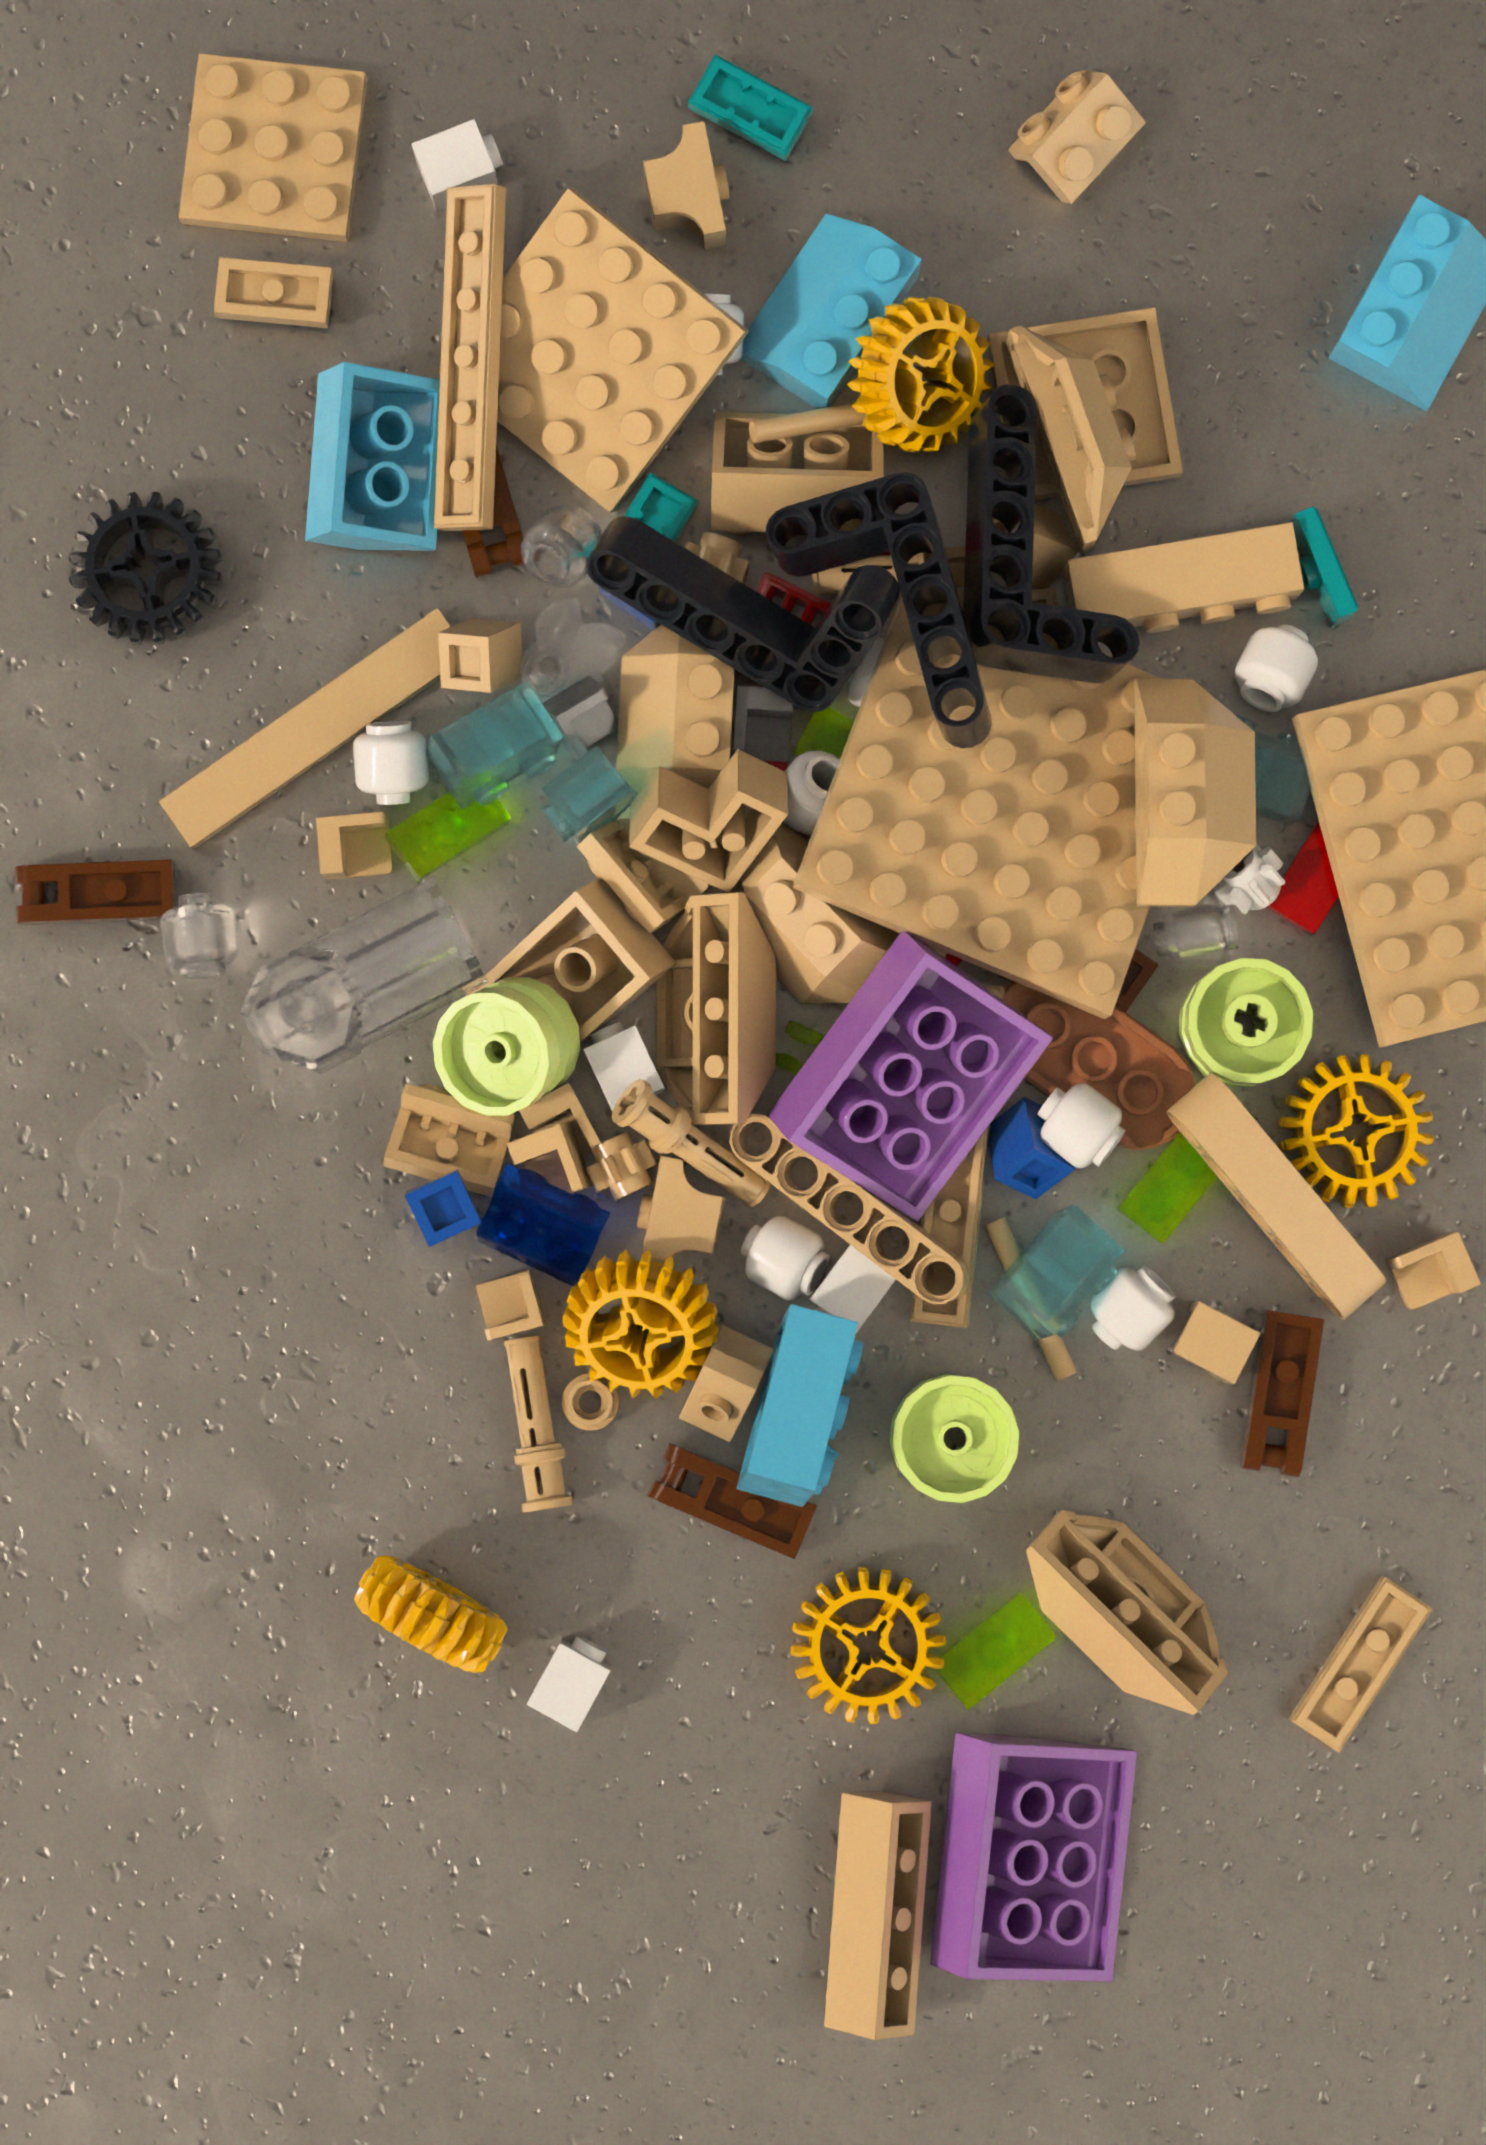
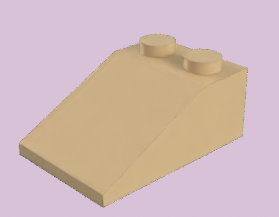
[465,878,676,1046]

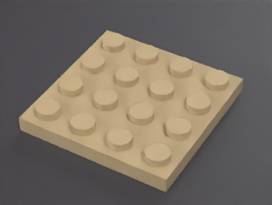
[436,188,749,513]

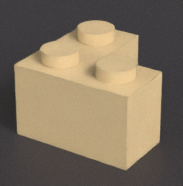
[629,749,788,893]

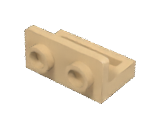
[1008,70,1146,204]
[576,806,712,934]
[383,1084,515,1198]

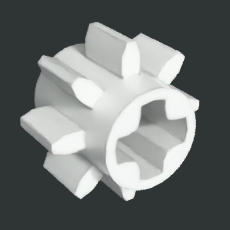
[1213,843,1285,914]

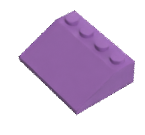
[768,931,1053,1222]
[930,1732,1137,1982]

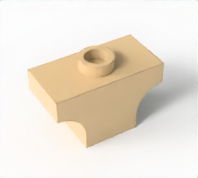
[643,121,730,250]
[637,1156,726,1264]
[679,1325,774,1442]

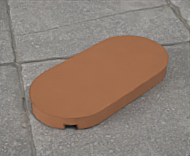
[1004,981,1195,1150]

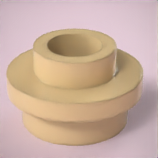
[562,1373,619,1431]

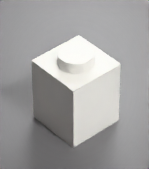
[411,119,503,212]
[583,1022,665,1112]
[809,1244,896,1333]
[526,1636,612,1732]

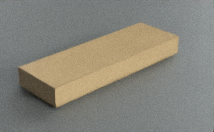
[1288,1575,1433,1753]

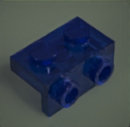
[475,1163,611,1286]

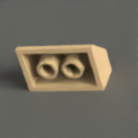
[711,411,884,536]

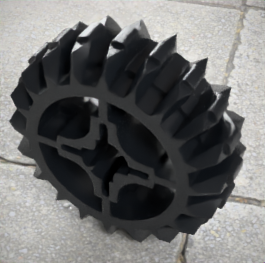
[69,492,223,645]

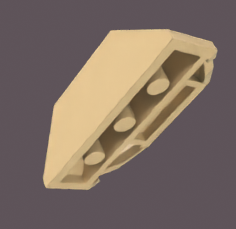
[1005,325,1136,554]
[616,625,735,795]
[1134,678,1256,907]
[725,822,898,1004]
[656,892,776,1125]
[1026,1510,1228,1715]

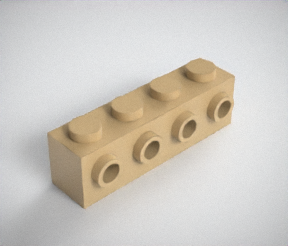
[1063,522,1304,633]
[824,1791,932,2040]

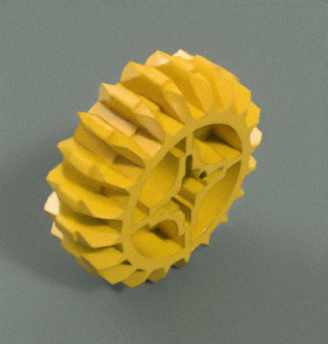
[847,296,995,452]
[1278,1054,1434,1208]
[563,1249,719,1400]
[354,1555,508,1673]
[790,1566,946,1724]

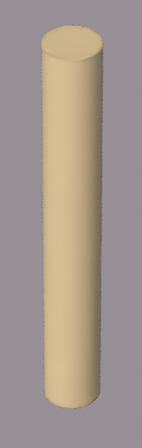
[749,402,866,444]
[984,1216,1077,1381]

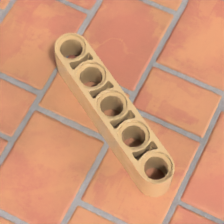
[1166,1073,1386,1320]
[729,1113,969,1304]

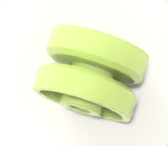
[1178,958,1313,1088]
[433,977,581,1116]
[889,1374,1020,1503]

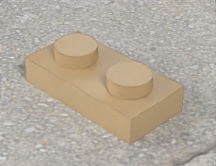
[213,257,334,328]

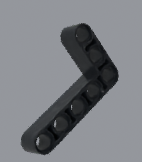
[963,384,1140,683]
[766,472,992,748]
[586,516,900,712]

